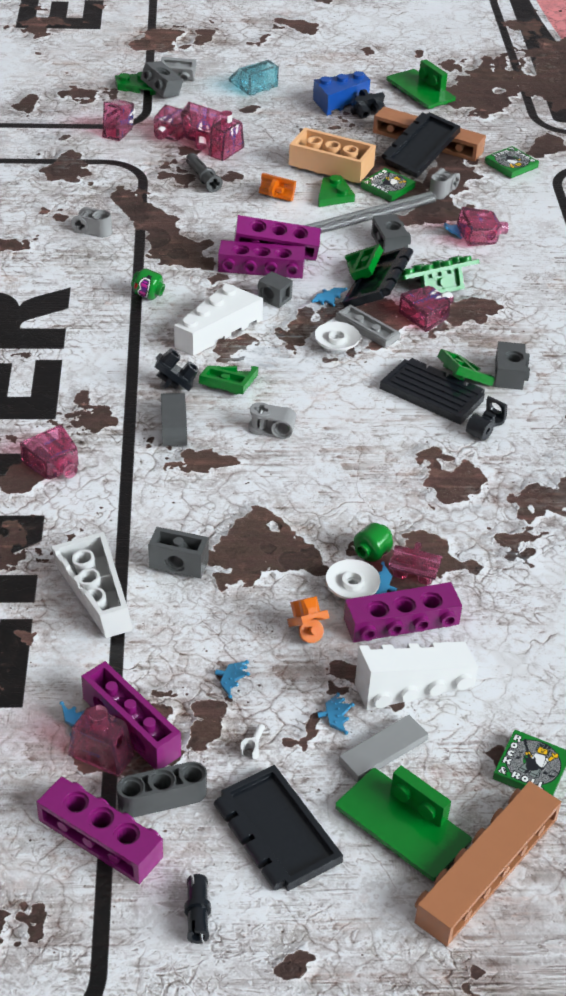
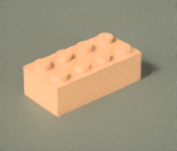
[289,128,376,183]

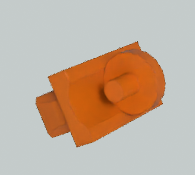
[259,173,297,201]
[287,596,330,643]

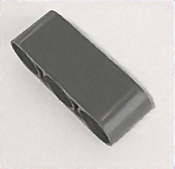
[161,393,187,446]
[117,762,207,817]

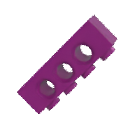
[234,215,321,261]
[218,240,305,279]
[344,582,462,643]
[81,661,181,769]
[36,776,163,884]

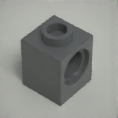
[257,271,293,308]

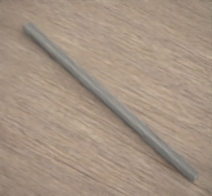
[304,191,436,234]

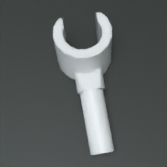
[240,724,265,759]

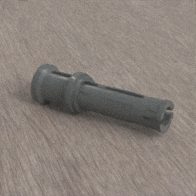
[186,153,223,192]

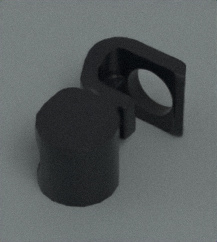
[466,396,507,441]

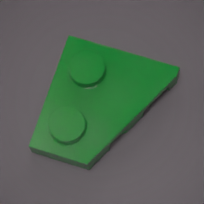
[115,72,156,95]
[318,175,355,207]
[345,244,384,280]
[437,349,496,386]
[199,366,259,394]

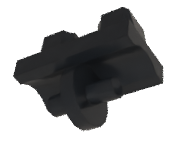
[350,89,385,119]
[154,348,198,391]

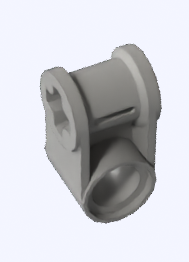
[429,168,460,199]
[71,207,113,238]
[248,402,297,439]

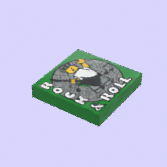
[485,146,539,178]
[361,168,416,202]
[493,730,566,796]

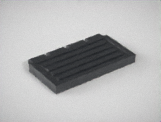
[381,112,460,179]
[342,247,413,307]
[380,358,485,425]
[214,765,343,891]

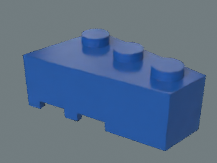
[313,71,370,116]

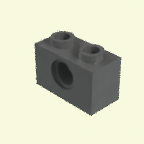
[140,61,184,97]
[371,214,411,254]
[495,341,530,390]
[148,527,209,579]

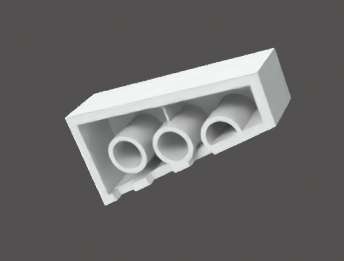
[174,283,263,355]
[51,532,133,638]
[355,642,478,711]

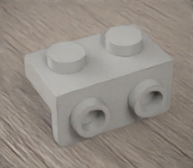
[161,57,197,81]

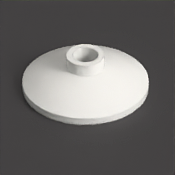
[315,322,360,351]
[326,559,380,599]

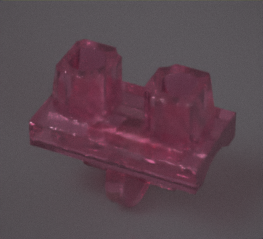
[388,542,442,585]

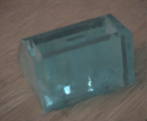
[229,60,279,95]

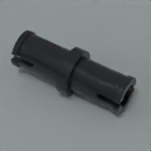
[184,874,211,944]

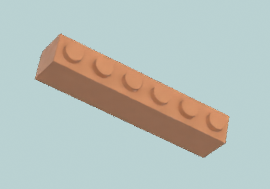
[373,107,486,162]
[414,781,562,947]

